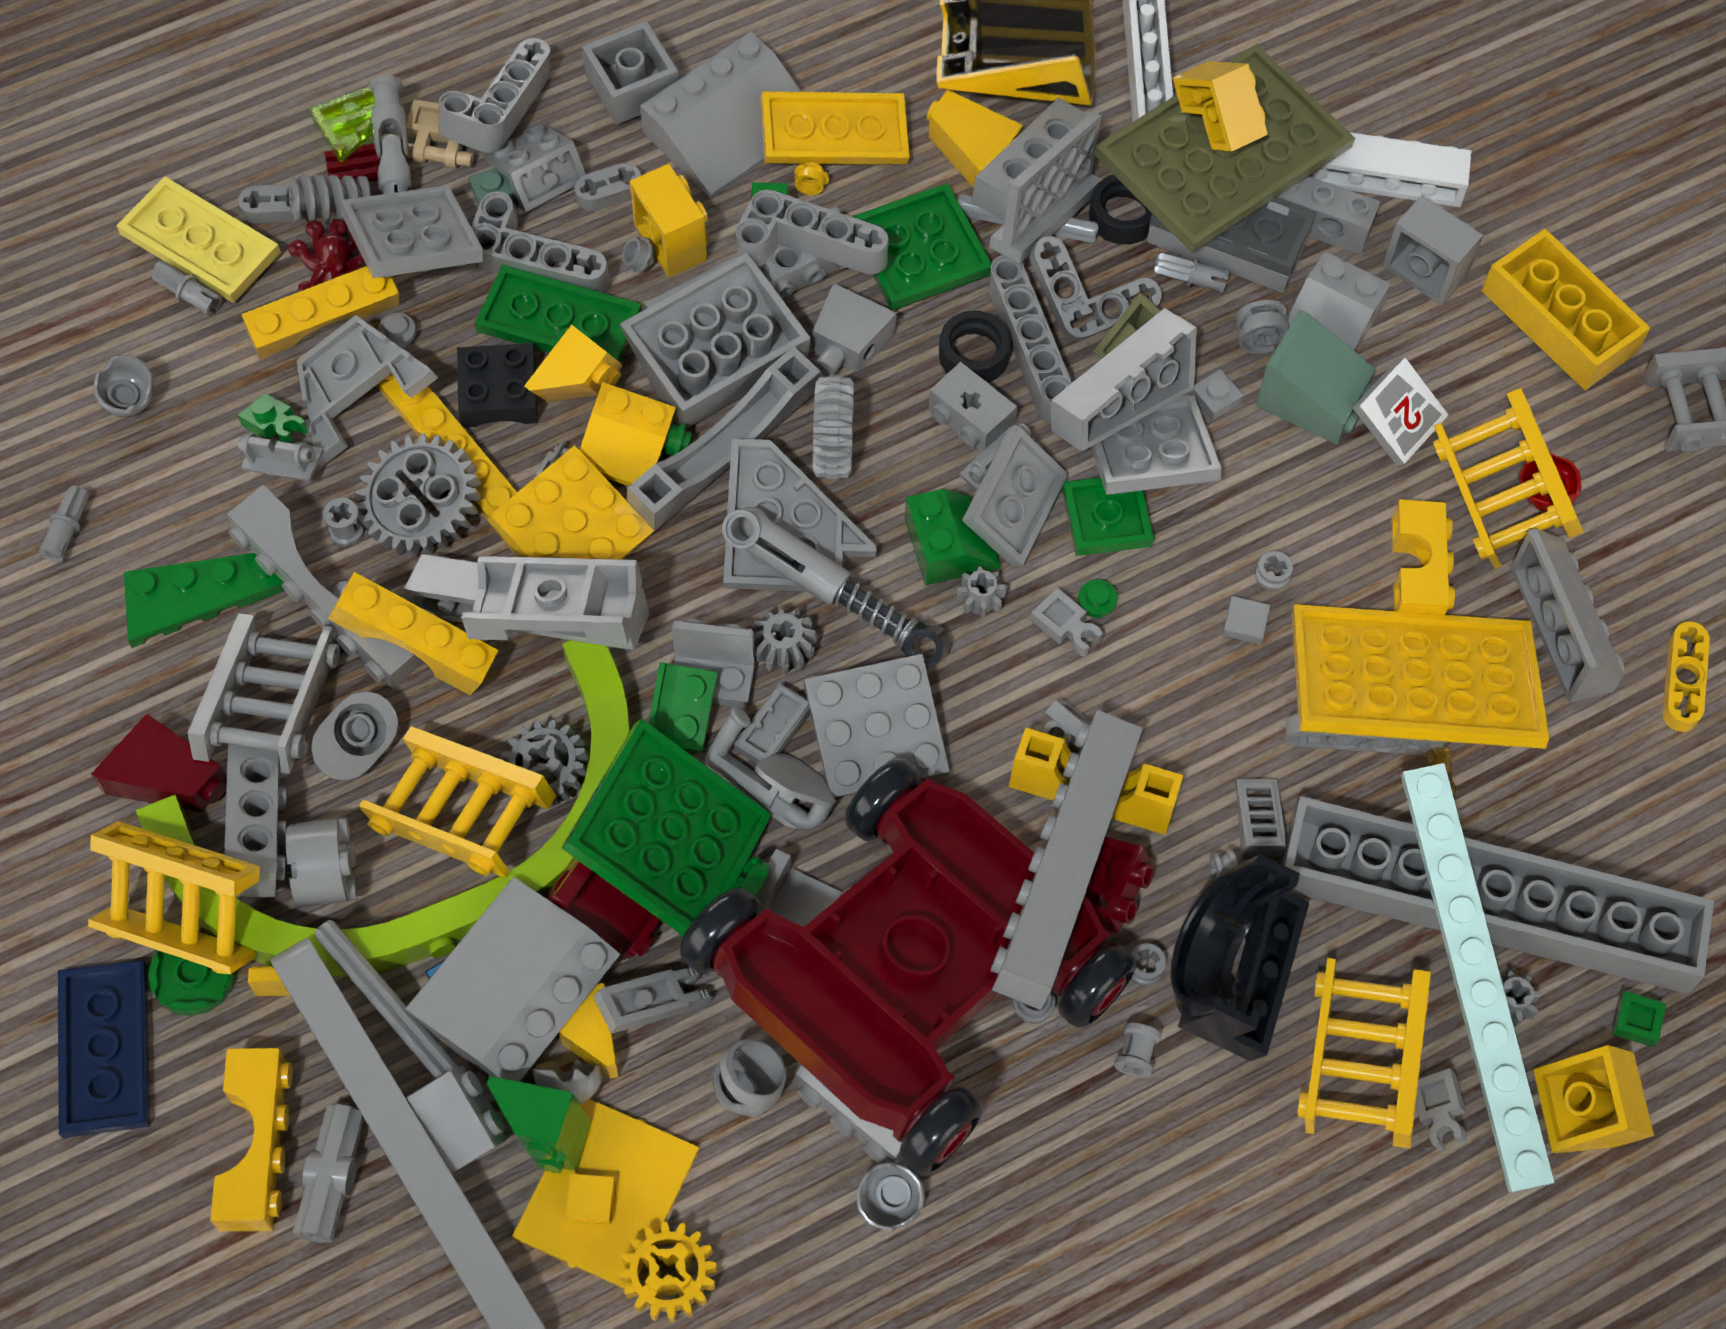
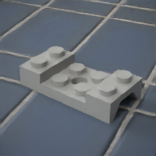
[461,556,642,644]

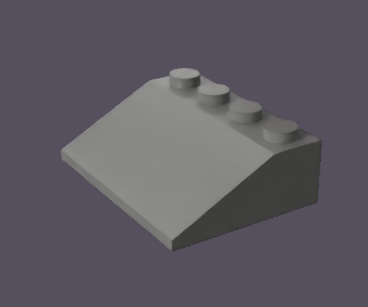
[640,31,802,199]
[620,253,811,429]
[404,877,620,1082]

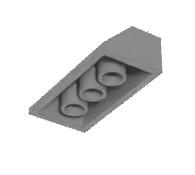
[1511,528,1624,703]

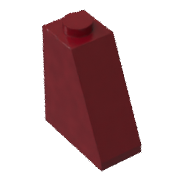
[91,714,227,812]

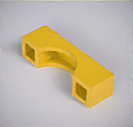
[242,266,399,360]
[327,572,498,696]
[1008,727,1184,835]
[210,1048,293,1232]

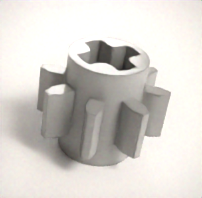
[956,566,1006,619]
[1502,971,1542,1028]

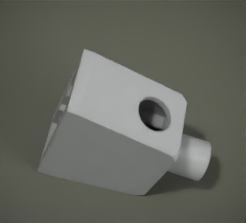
[813,283,896,376]

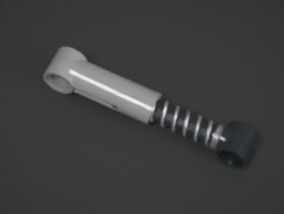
[722,507,950,668]

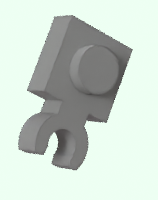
[1030,588,1103,657]
[1416,1068,1467,1152]

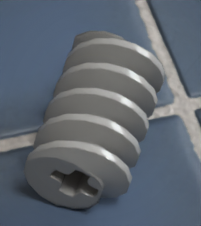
[289,174,370,222]

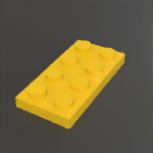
[760,91,910,165]

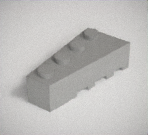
[1051,308,1197,452]

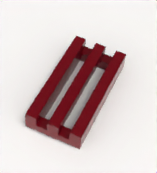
[324,143,381,182]

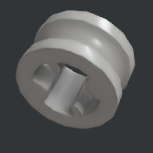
[1255,551,1293,591]
[1209,850,1238,881]
[1131,943,1166,986]

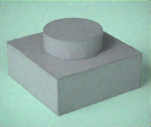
[1189,369,1244,421]

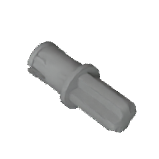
[1154,252,1229,294]
[151,262,223,316]
[38,485,89,562]

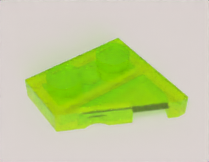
[310,86,375,162]

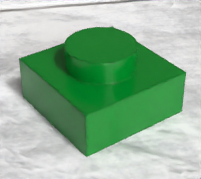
[1612,991,1666,1048]

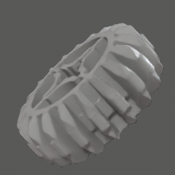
[813,375,854,480]

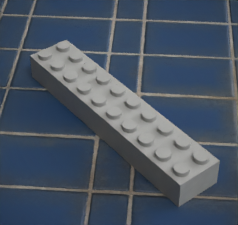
[1282,796,1715,994]

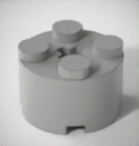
[286,817,358,907]

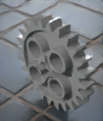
[356,433,482,557]

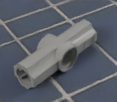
[293,1104,365,1244]

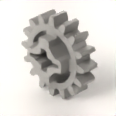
[501,719,590,808]

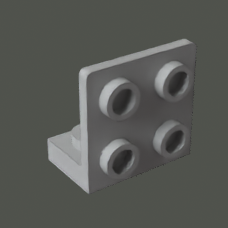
[484,124,586,212]
[672,619,755,709]

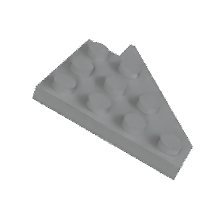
[723,438,876,592]

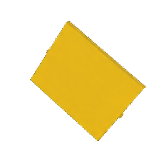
[512,1099,700,1289]

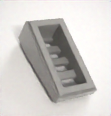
[1235,779,1286,858]

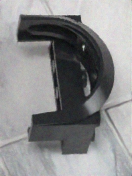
[1171,854,1309,1061]

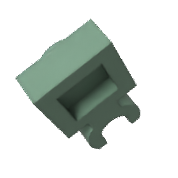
[468,168,518,219]

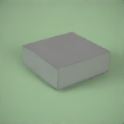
[1223,596,1270,645]

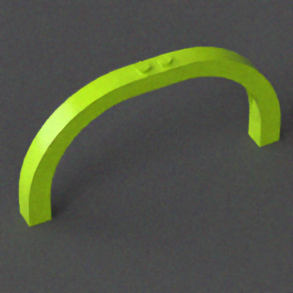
[135,640,631,977]

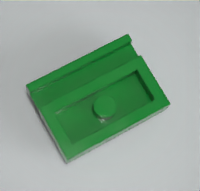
[648,662,719,752]

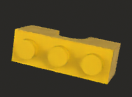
[1392,499,1455,615]

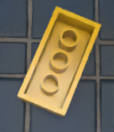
[1481,229,1651,391]

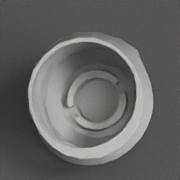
[713,1039,786,1117]

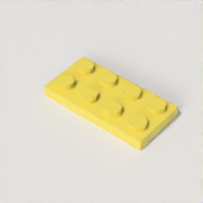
[116,176,281,303]

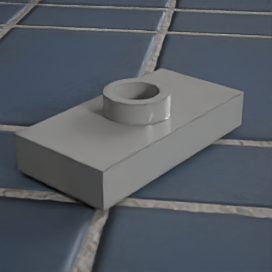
[734,683,810,763]

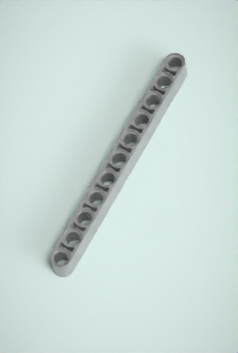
[269,937,545,1329]

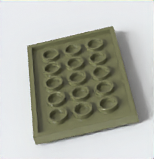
[1093,44,1355,253]

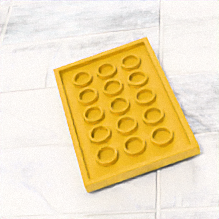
[1292,604,1549,749]

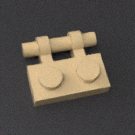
[402,100,474,169]

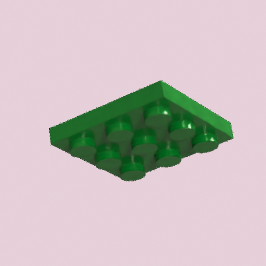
[851,183,992,310]

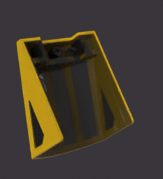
[937,0,1096,106]

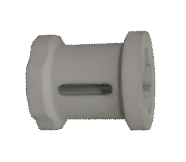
[323,497,364,547]
[1114,1022,1161,1078]

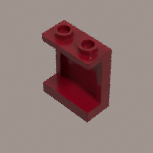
[545,857,664,960]

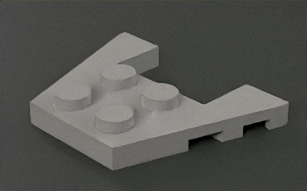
[297,315,439,467]

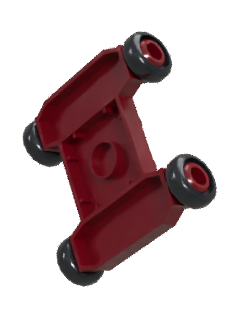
[680,759,1137,1176]

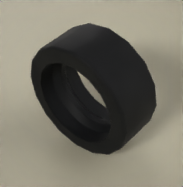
[1089,175,1152,245]
[939,310,1011,383]

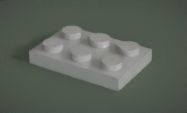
[962,426,1068,567]

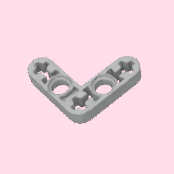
[1030,236,1162,341]

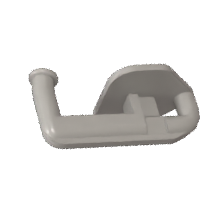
[705,707,835,829]

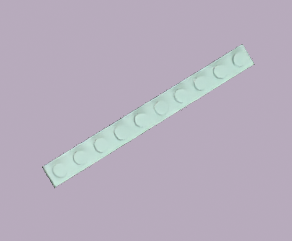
[1401,763,1554,1193]

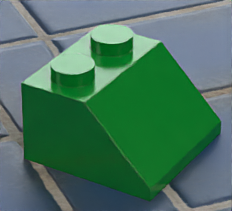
[905,488,1001,586]
[487,1076,591,1173]

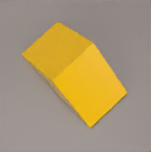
[559,983,619,1079]

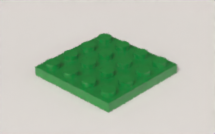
[561,718,771,936]

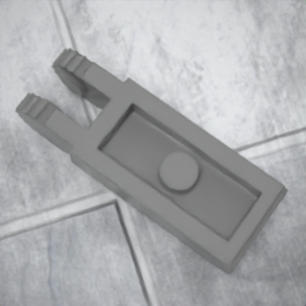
[594,967,713,1034]

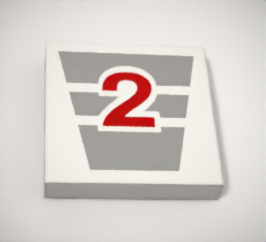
[1352,357,1449,466]

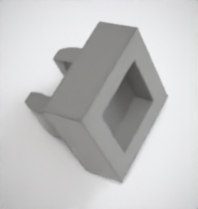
[1042,700,1091,748]

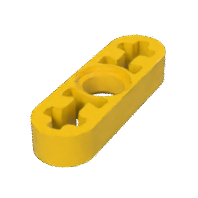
[1662,621,1710,732]

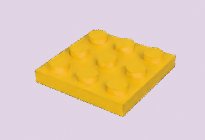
[487,445,654,560]

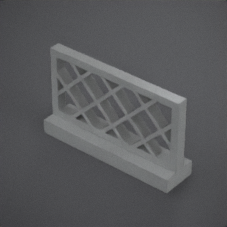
[989,111,1102,264]

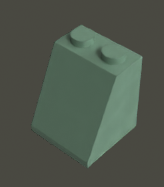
[1255,309,1376,445]

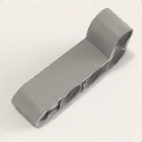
[438,38,550,153]
[736,190,888,274]
[471,191,611,293]

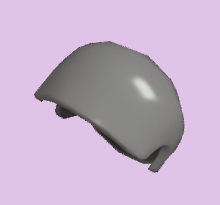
[94,355,154,417]
[531,1060,603,1105]
[856,1161,925,1231]

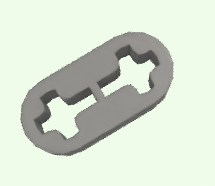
[574,163,641,211]
[238,184,307,224]

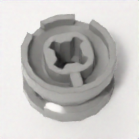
[1235,300,1290,354]

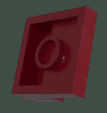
[1084,836,1154,933]

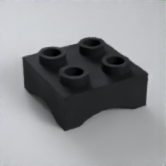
[457,343,538,428]

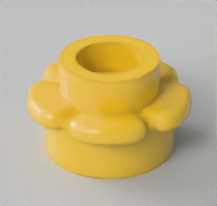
[794,162,829,196]

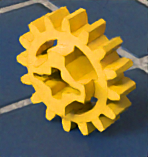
[619,1221,717,1323]

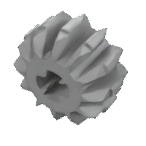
[752,605,817,675]

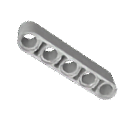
[989,255,1072,423]

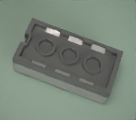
[1147,197,1316,293]

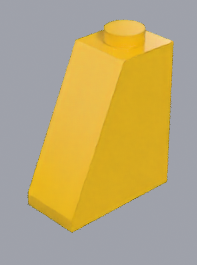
[926,89,1023,188]

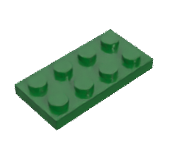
[474,265,642,363]

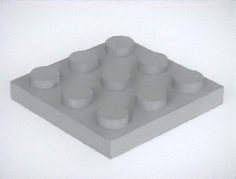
[340,185,483,278]
[1091,395,1222,495]
[803,654,950,798]

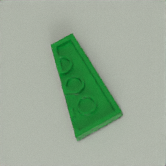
[124,553,285,648]

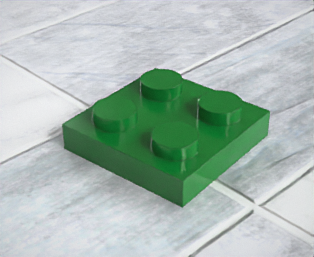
[1062,477,1154,556]

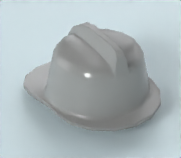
[311,691,398,781]

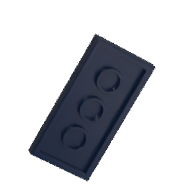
[58,960,150,1138]

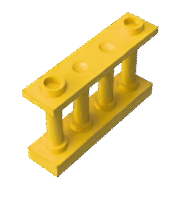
[1433,388,1584,569]
[359,726,556,878]
[88,821,260,974]
[1298,958,1431,1149]

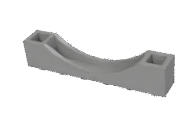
[627,346,821,533]
[227,485,424,689]

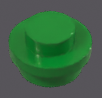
[663,422,692,456]
[1078,580,1118,618]

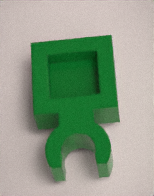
[238,393,308,444]

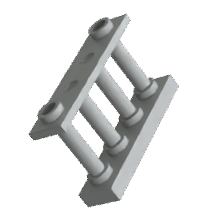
[1644,348,1726,452]
[188,613,340,774]

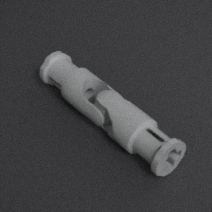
[369,75,412,194]

